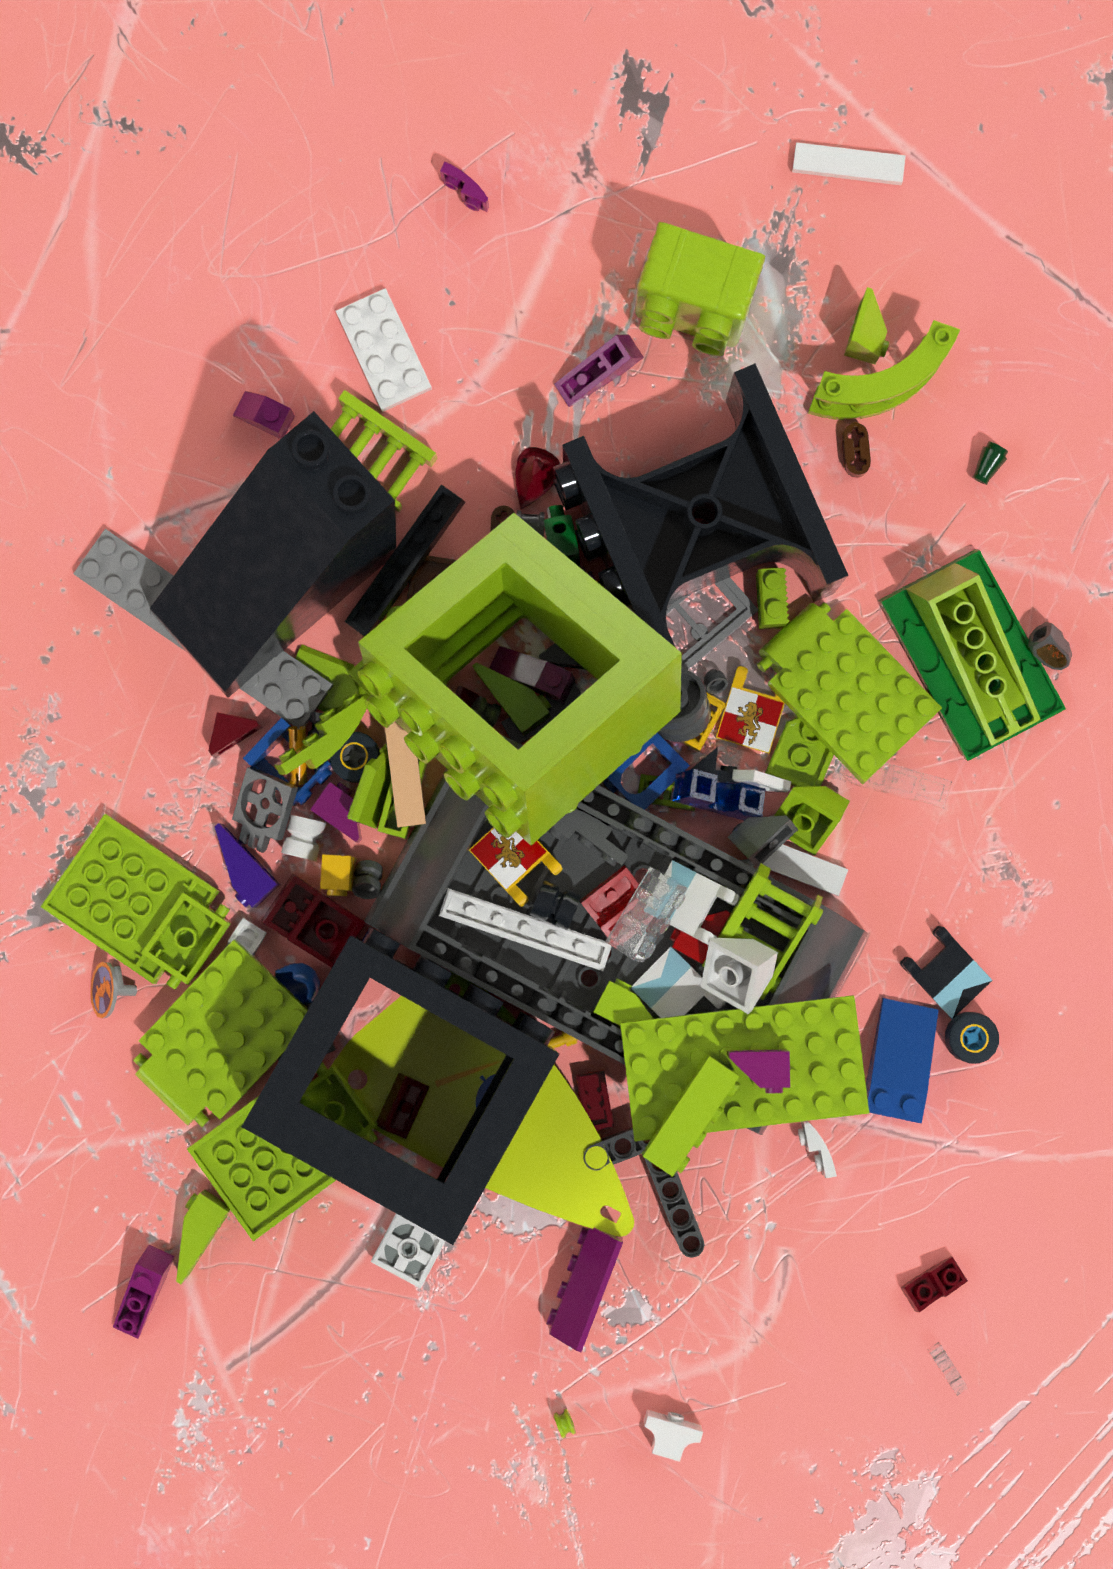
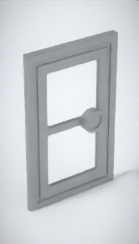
[666,577,759,671]

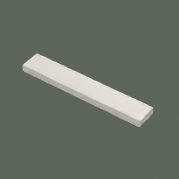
[439,888,612,971]

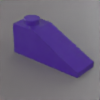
[214,823,281,908]

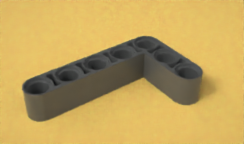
[584,1127,705,1258]

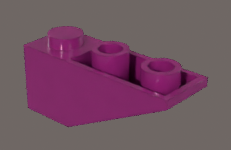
[113,1245,175,1339]

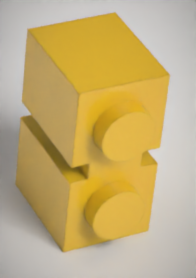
[320,854,357,897]

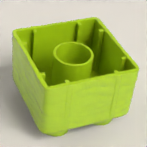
[635,222,765,356]

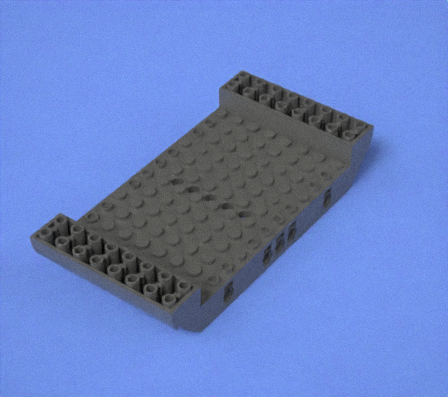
[364,735,868,1135]

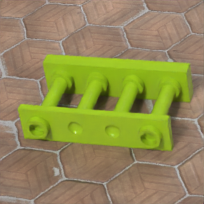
[331,390,438,513]
[702,863,824,1000]

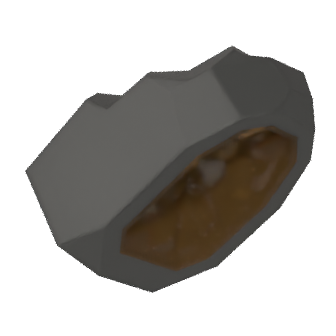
[1028,622,1072,670]

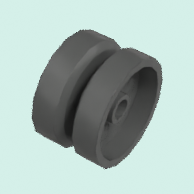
[657,669,711,742]

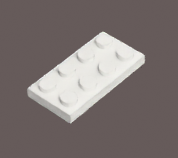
[336,288,432,412]

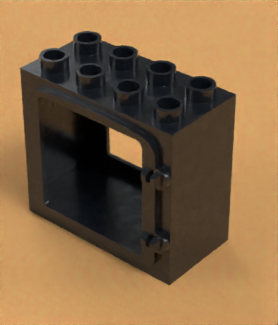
[241,927,560,1245]

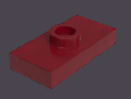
[576,1070,614,1131]

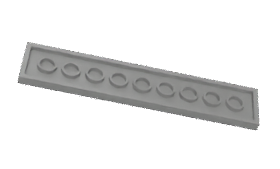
[73,529,334,729]

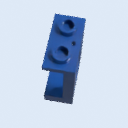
[243,717,332,806]
[602,733,690,810]

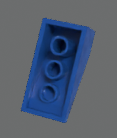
[866,998,939,1124]

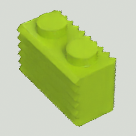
[756,568,790,630]

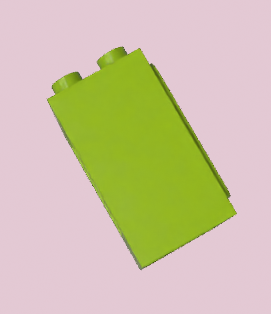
[357,513,682,845]

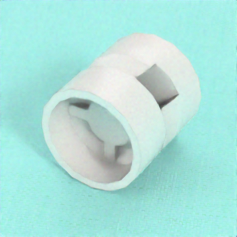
[281,815,326,862]

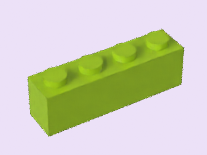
[642,1054,740,1177]

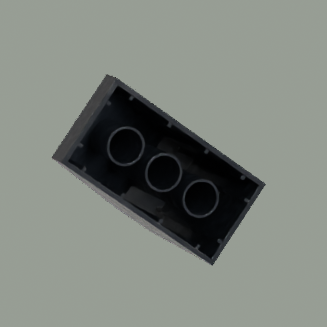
[150,411,396,698]

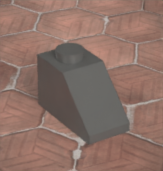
[728,816,798,868]

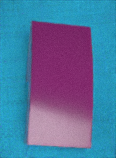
[440,161,489,212]

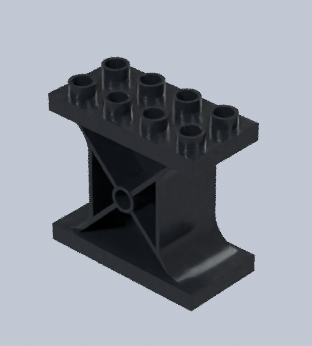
[553,363,849,648]

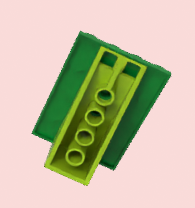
[878,549,1066,761]

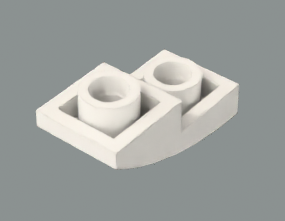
[798,1121,837,1178]

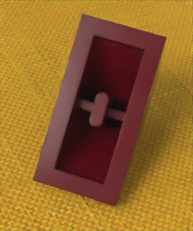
[208,712,263,758]

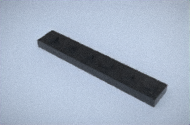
[344,484,466,637]

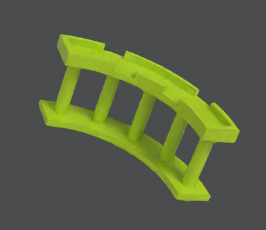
[808,320,960,420]

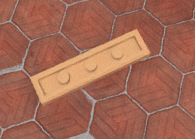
[385,722,426,828]

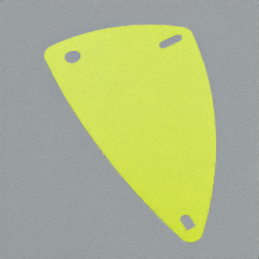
[331,971,634,1237]

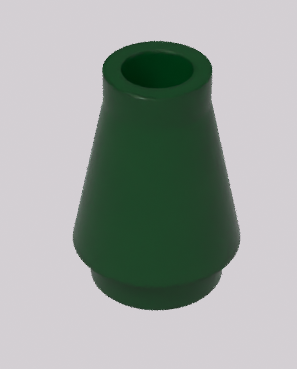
[972,441,1008,485]

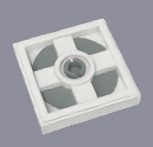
[371,1214,446,1289]

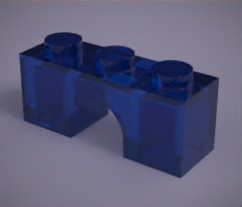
[672,769,766,821]

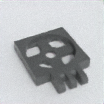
[232,767,298,853]

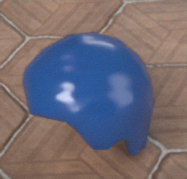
[275,963,320,1005]

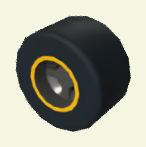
[329,732,381,783]

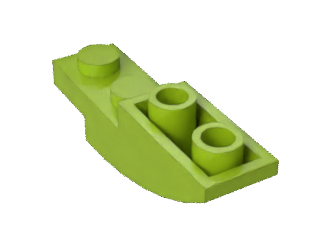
[274,692,370,775]

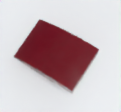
[261,873,366,968]

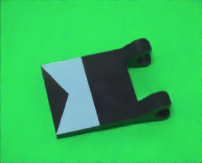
[900,926,993,1019]

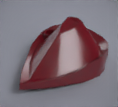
[515,447,560,509]

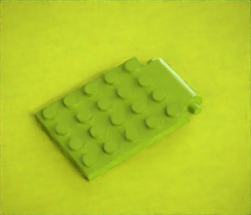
[757,602,942,784]
[41,814,231,990]
[133,939,308,1127]
[187,1062,378,1242]

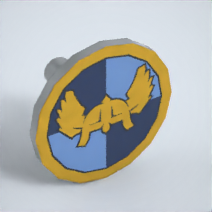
[90,962,137,1019]

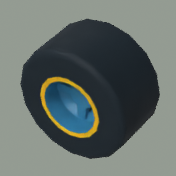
[945,1012,999,1064]

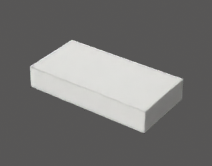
[732,769,791,792]

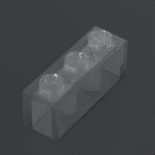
[605,867,687,962]

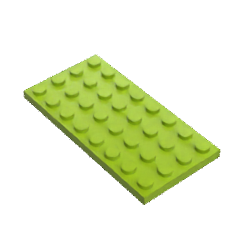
[620,995,869,1141]

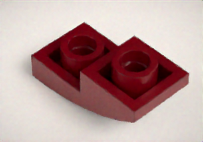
[900,1256,968,1313]

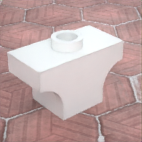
[644,1409,703,1462]

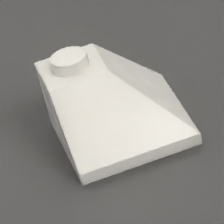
[701,938,778,1014]

